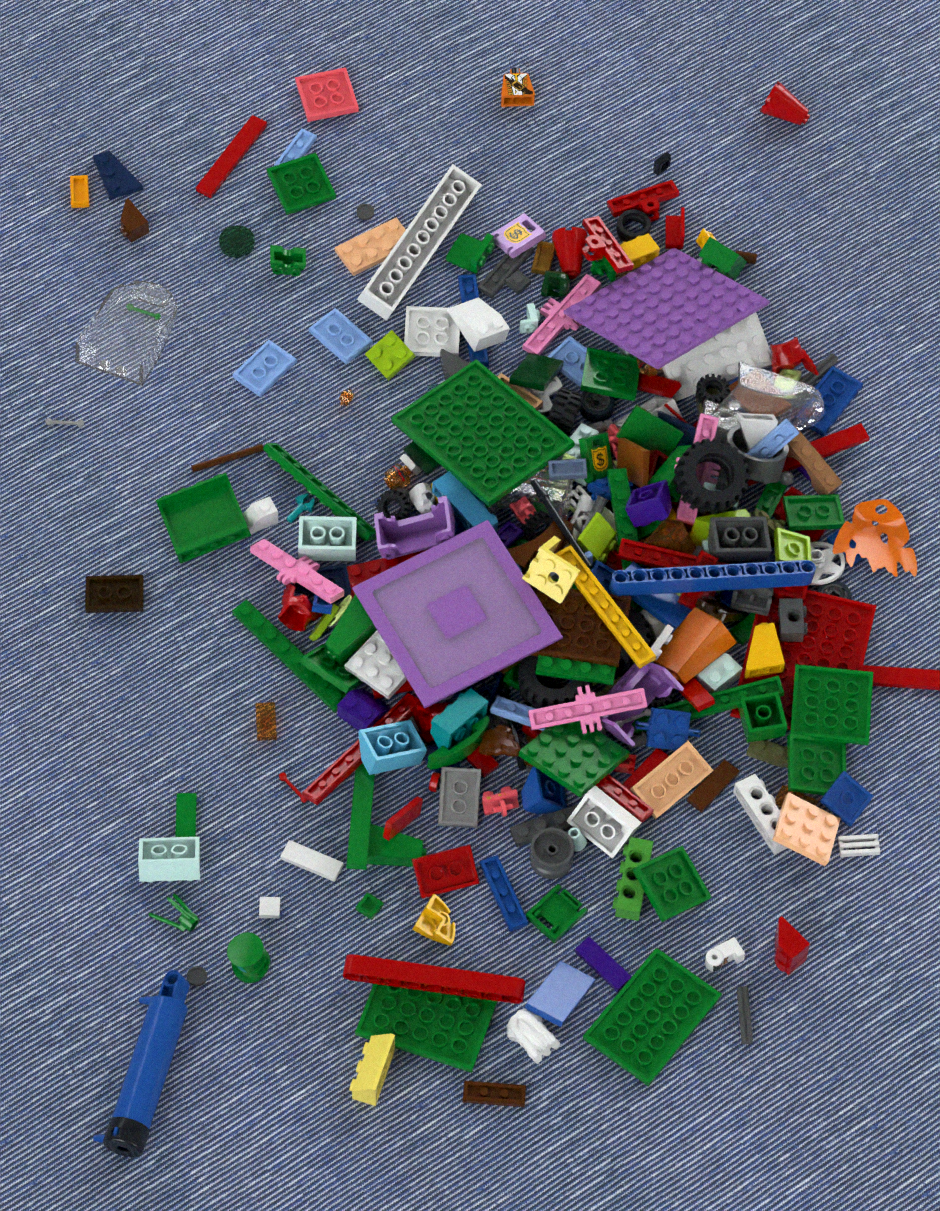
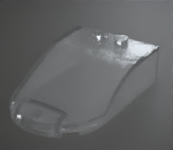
[75,281,177,386]
[703,361,825,433]

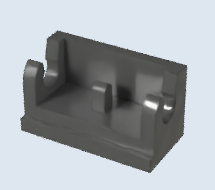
[730,588,774,616]

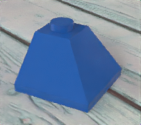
[521,766,567,815]

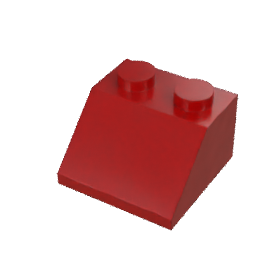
[774,916,810,975]

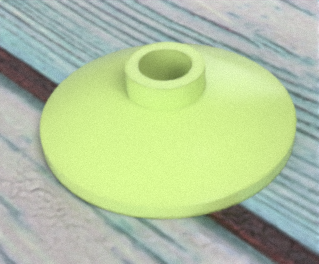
[328,595,352,627]

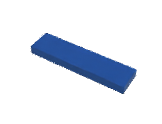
[479,855,529,932]

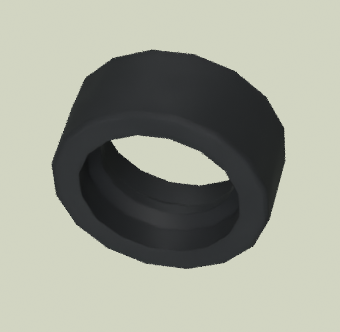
[616,210,651,242]

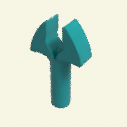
[286,493,315,523]

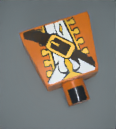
[501,67,535,107]

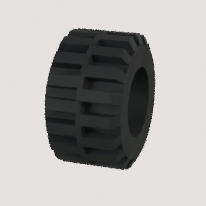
[548,387,583,436]

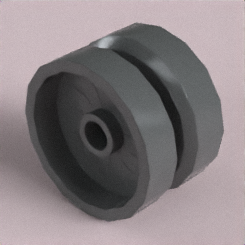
[529,827,574,879]

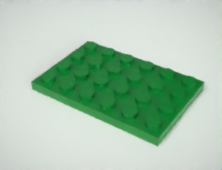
[583,948,722,1087]
[355,984,498,1073]

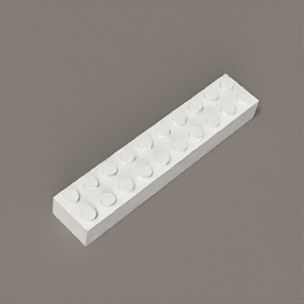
[357,164,482,321]

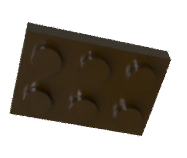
[85,575,144,613]

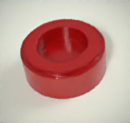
[429,772,441,793]

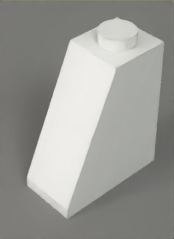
[737,413,778,458]

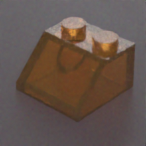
[644,518,697,555]

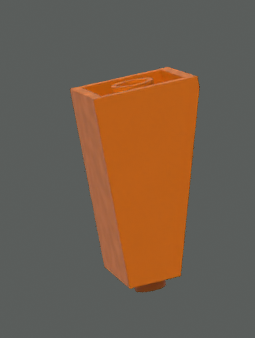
[653,607,736,684]

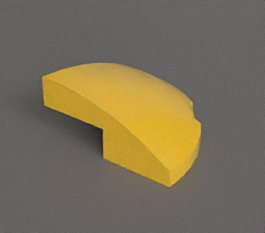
[412,893,456,946]

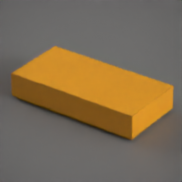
[70,175,89,208]

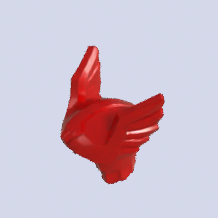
[770,337,819,382]
[278,583,324,632]

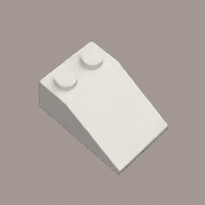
[447,297,510,352]

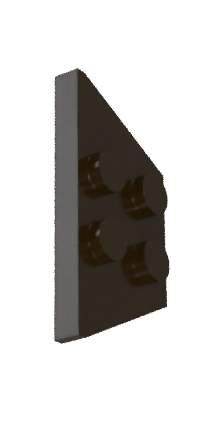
[695,598,748,623]

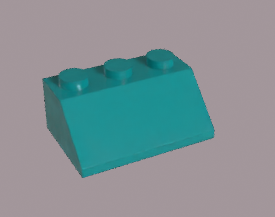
[430,688,489,751]

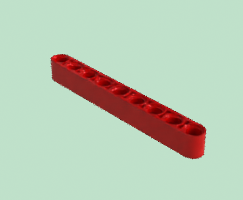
[342,954,526,1004]

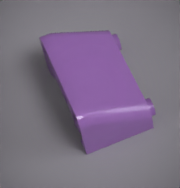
[374,495,455,559]

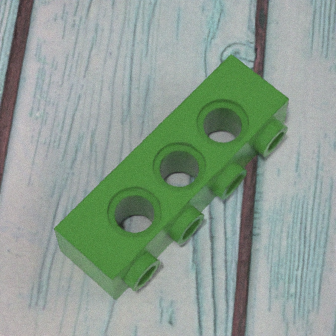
[612,837,653,921]

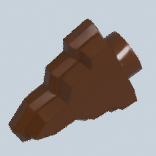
[479,724,521,757]

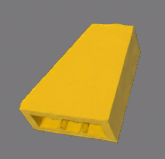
[745,623,785,679]

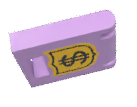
[491,213,546,258]

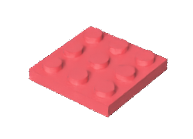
[295,67,359,122]

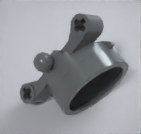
[715,425,794,491]

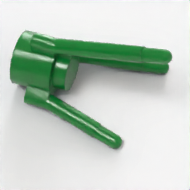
[149,893,200,933]

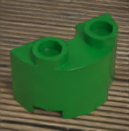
[270,245,306,276]

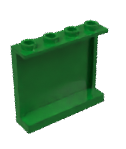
[156,473,251,564]

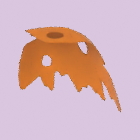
[832,499,917,577]

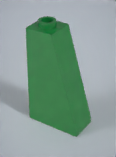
[648,445,692,502]
[325,595,377,664]
[367,824,427,867]

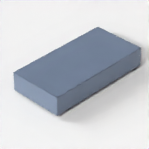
[548,458,587,481]

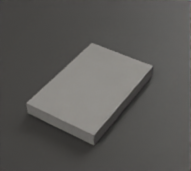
[438,767,481,828]

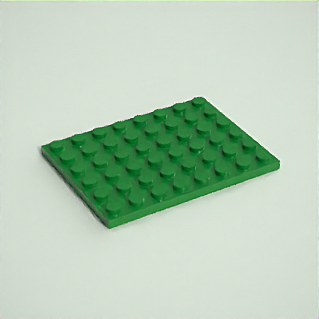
[391,359,575,507]

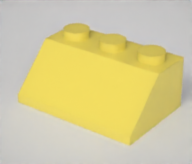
[349,1033,395,1106]

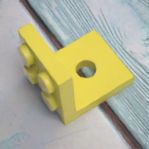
[522,536,581,604]

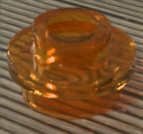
[339,389,355,406]

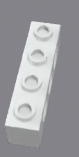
[733,774,787,855]

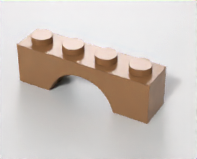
[787,425,843,495]

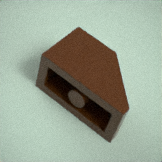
[120,198,149,243]

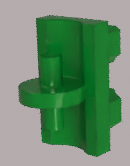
[590,256,619,282]

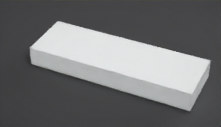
[280,840,343,882]

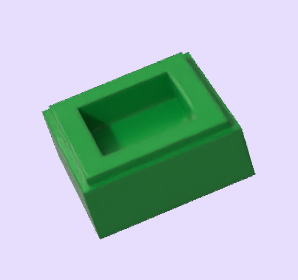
[356,892,384,920]

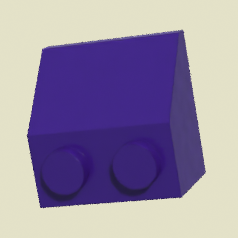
[625,479,672,528]
[337,688,391,731]

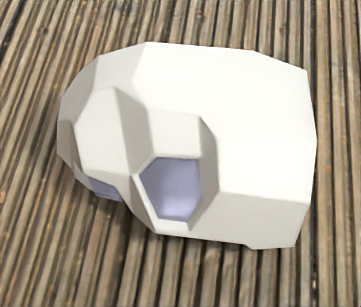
[409,482,435,514]

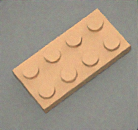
[335,217,406,276]
[630,741,714,820]

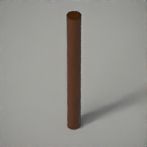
[191,444,264,473]

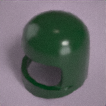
[541,270,570,298]

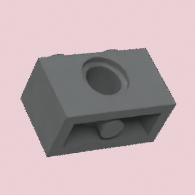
[778,598,807,642]

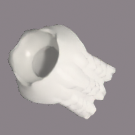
[507,1009,560,1064]

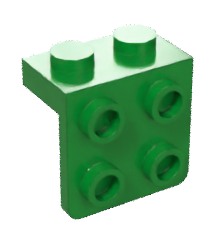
[446,233,495,274]

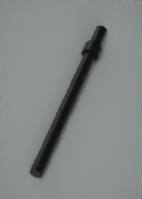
[530,479,592,569]
[497,674,526,771]

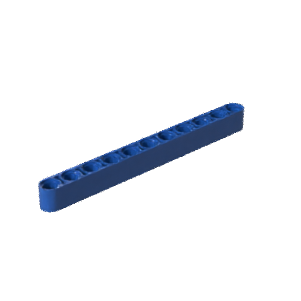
[609,560,816,596]

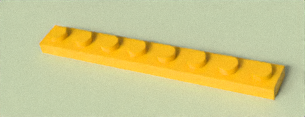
[555,545,656,669]

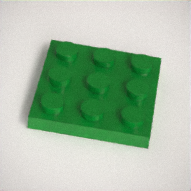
[266,152,336,215]
[580,347,641,401]
[787,734,846,795]
[633,845,712,922]

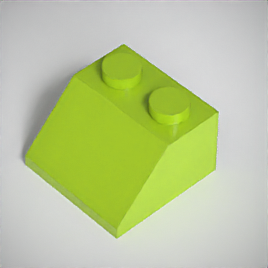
[577,512,618,564]

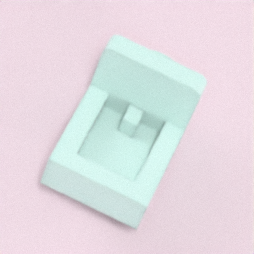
[519,303,540,334]

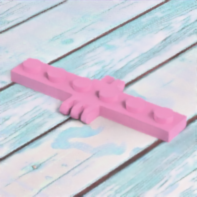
[522,274,601,355]
[674,413,721,525]
[250,539,344,604]
[528,685,648,734]

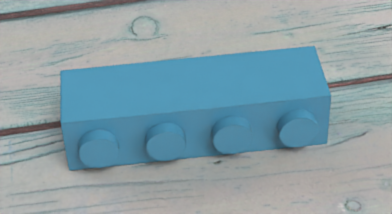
[432,471,498,532]

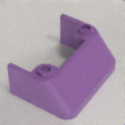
[600,662,685,746]

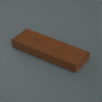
[687,759,740,813]
[463,1081,526,1107]

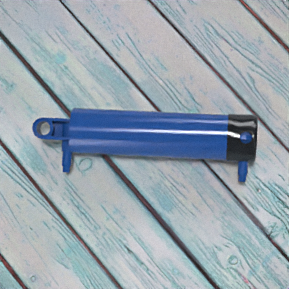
[93,970,190,1157]

